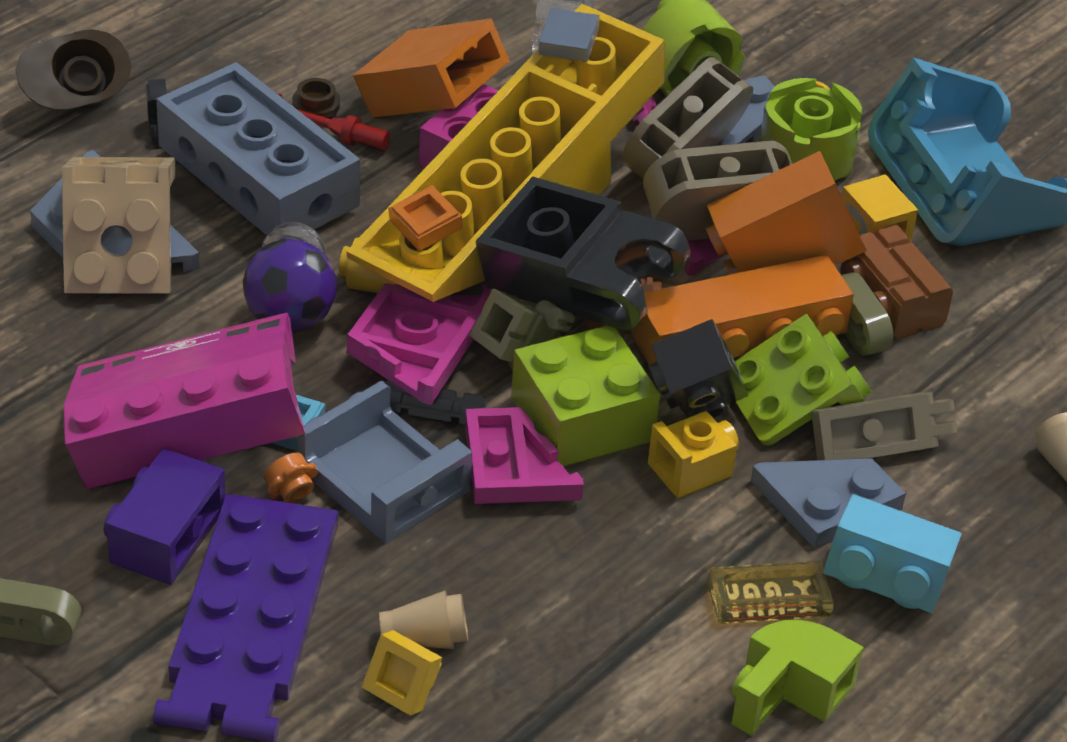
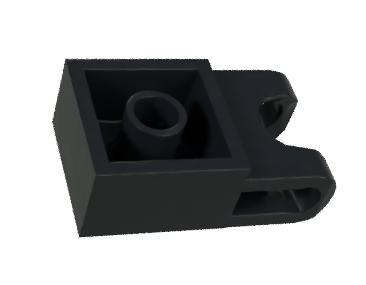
[475,176,691,331]

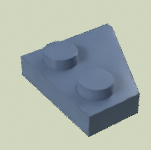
[751,458,906,549]

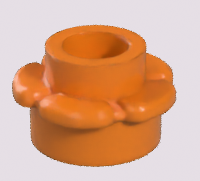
[263,452,318,503]

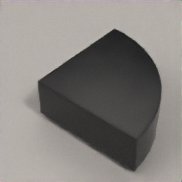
[146,79,167,149]

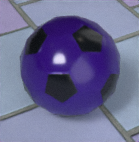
[242,238,337,333]

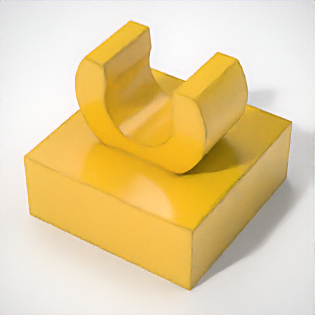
[362,630,442,716]

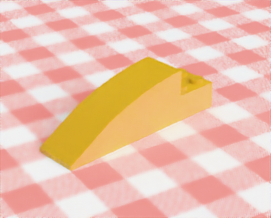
[346,3,665,302]

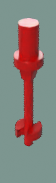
[275,92,390,151]

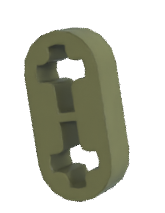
[841,272,893,356]
[0,578,82,646]

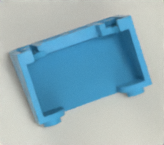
[868,58,1067,247]

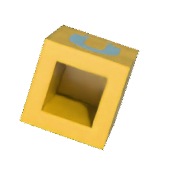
[842,174,918,240]

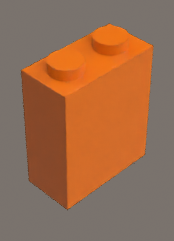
[353,18,510,118]
[706,151,867,275]

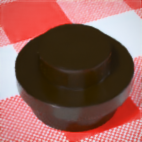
[292,78,340,118]

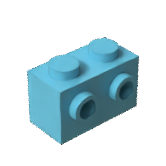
[823,494,962,613]

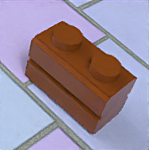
[840,225,954,340]

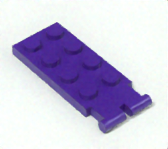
[153,494,338,742]

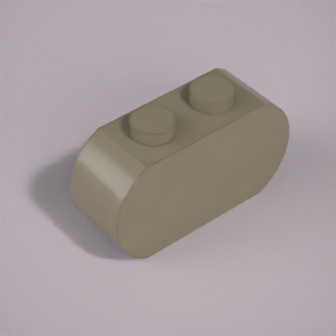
[621,57,754,179]
[643,140,792,241]

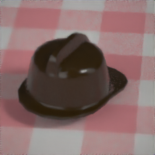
[15,29,132,111]

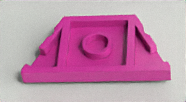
[346,283,492,405]

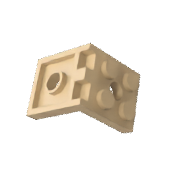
[62,157,175,293]

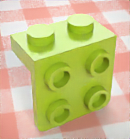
[735,313,873,446]

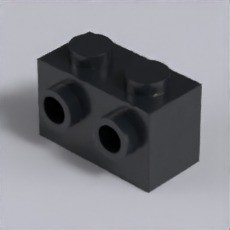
[649,319,749,418]

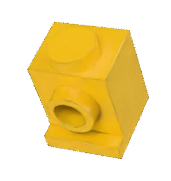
[648,411,739,499]

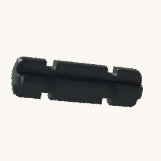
[384,380,486,425]

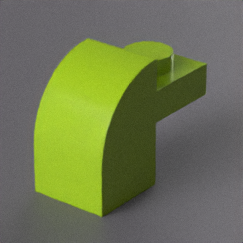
[731,620,864,736]

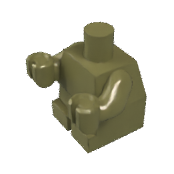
[469,289,575,371]

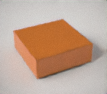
[388,185,463,252]

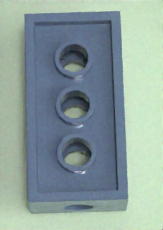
[156,62,360,242]

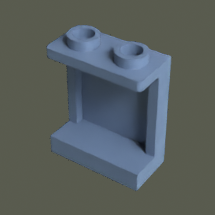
[298,381,472,544]

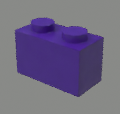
[103,448,225,585]

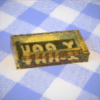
[707,560,834,625]

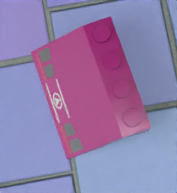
[64,313,305,489]

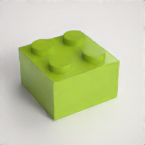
[511,325,660,466]

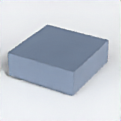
[539,8,599,62]

